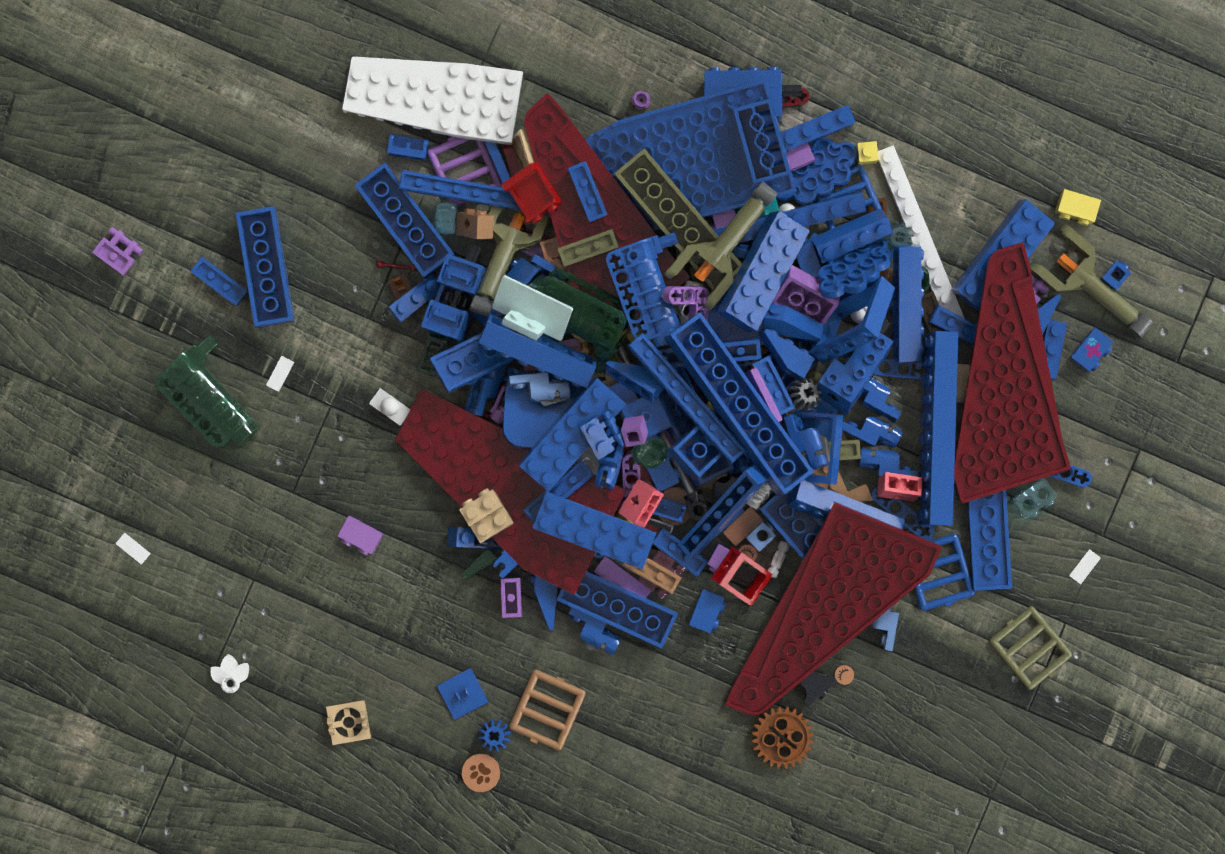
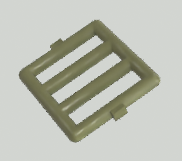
[989,606,1072,690]

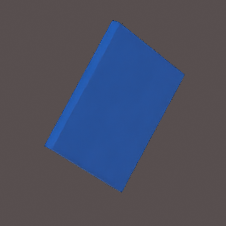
[437,668,489,720]

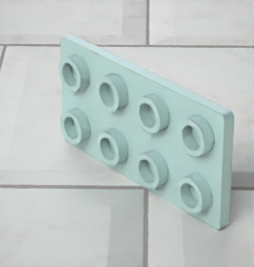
[492,275,573,341]

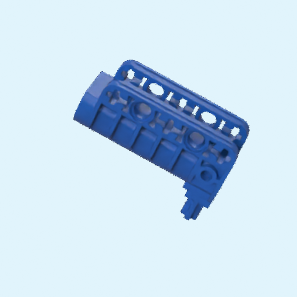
[606,232,680,348]

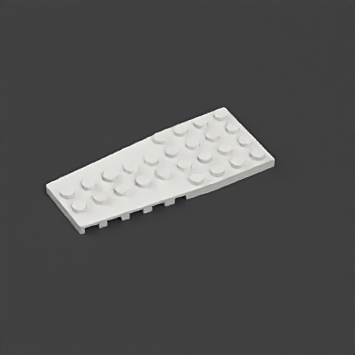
[343,57,523,145]

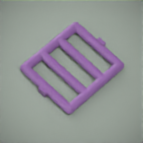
[427,137,503,209]

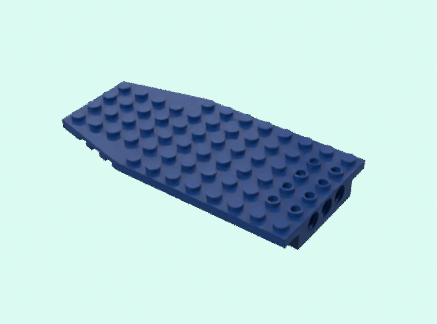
[585,79,797,231]

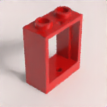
[711,547,773,606]

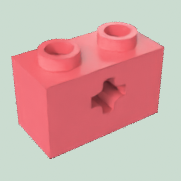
[877,472,922,502]
[618,480,664,528]

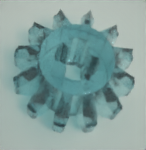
[435,202,458,235]
[881,221,914,252]

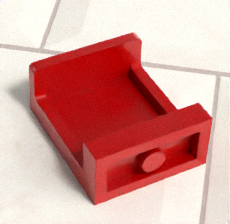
[501,163,562,224]

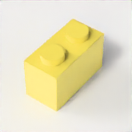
[1055,189,1101,226]

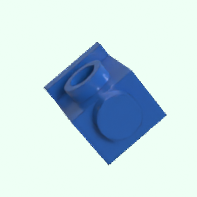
[1100,261,1131,291]

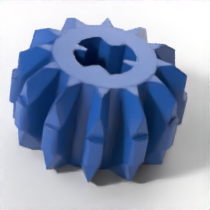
[478,719,511,752]

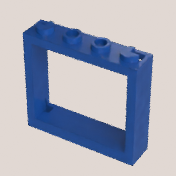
[810,276,895,364]
[781,408,844,485]

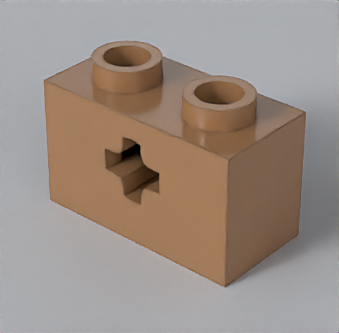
[456,208,494,239]

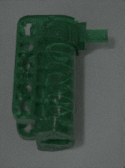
[528,268,635,374]
[155,335,261,449]

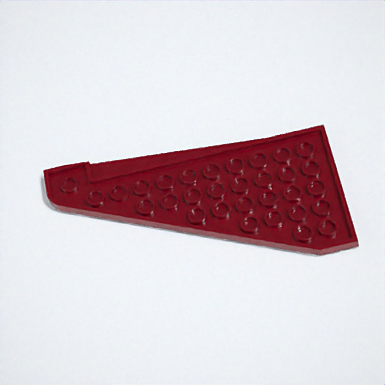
[524,93,690,355]
[954,242,1071,504]
[725,501,942,715]

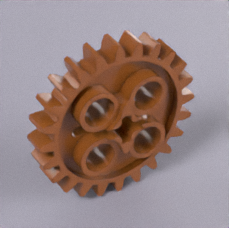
[751,706,814,769]

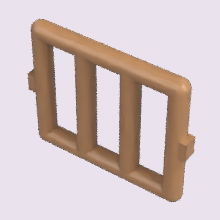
[509,670,586,751]

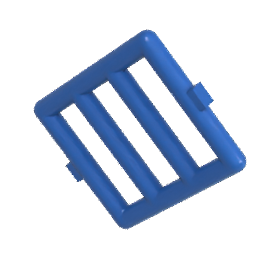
[816,164,882,230]
[914,534,975,611]

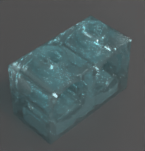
[1010,478,1057,520]

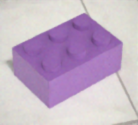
[771,265,840,325]

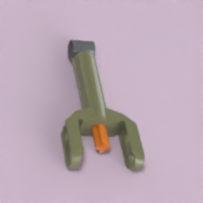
[664,181,778,311]
[469,206,551,318]
[1030,224,1153,338]

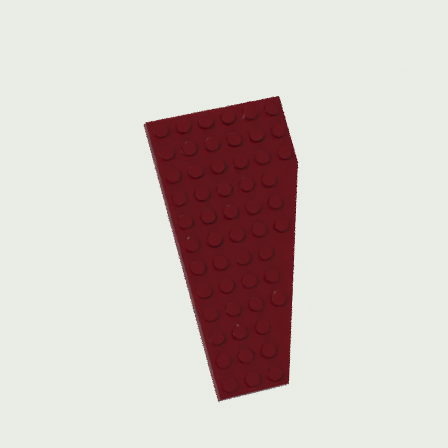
[395,389,627,595]

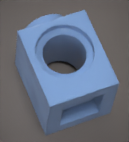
[745,522,776,552]

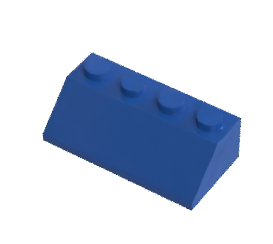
[472,258,540,326]

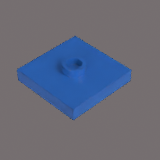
[621,397,672,438]

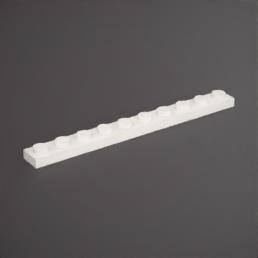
[878,145,965,319]

